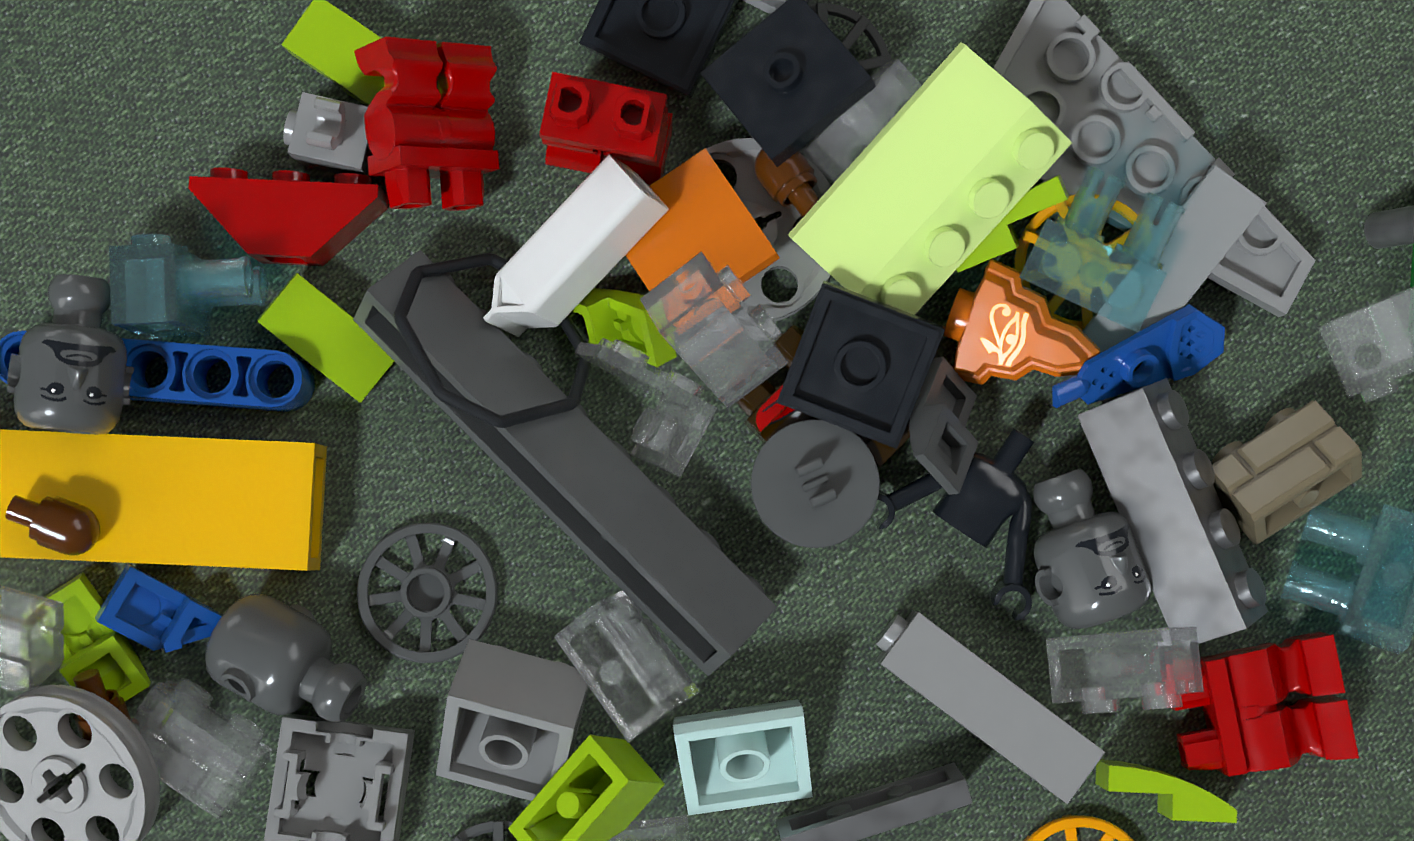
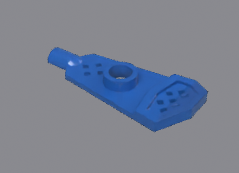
[1052,304,1225,408]

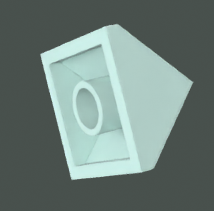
[673,699,813,816]

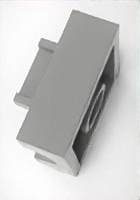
[264,713,415,841]

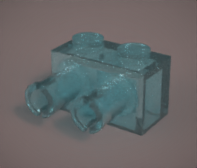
[1019,165,1186,332]
[109,234,268,339]
[1280,504,1414,655]

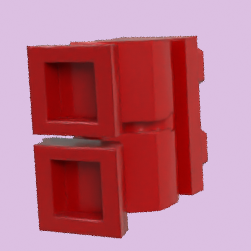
[354,36,499,211]
[539,72,673,185]
[1164,632,1359,777]

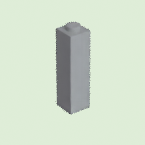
[875,611,1105,804]

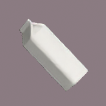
[483,154,669,337]

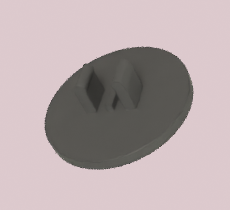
[751,420,879,548]

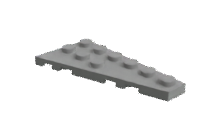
[993,0,1316,317]

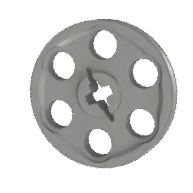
[701,138,831,326]
[0,685,160,841]

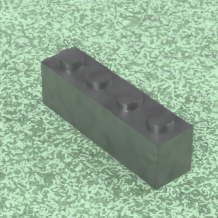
[1077,378,1268,650]

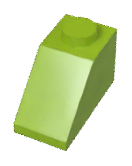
[508,735,665,841]

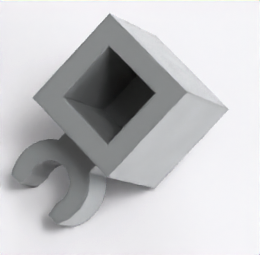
[283,92,373,178]

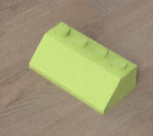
[788,42,1072,315]

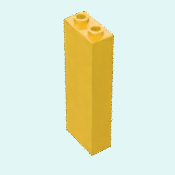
[0,429,327,571]

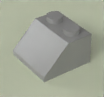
[436,639,592,801]

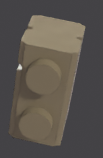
[1212,400,1362,545]

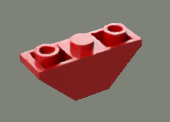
[188,167,388,266]

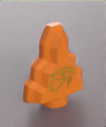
[944,259,1101,385]

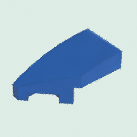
[95,563,222,653]

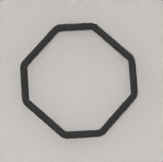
[394,253,592,428]

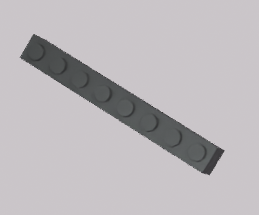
[353,250,777,676]

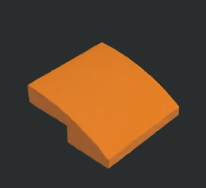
[625,148,780,329]

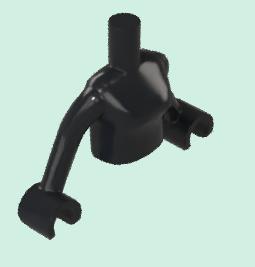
[877,429,1034,620]

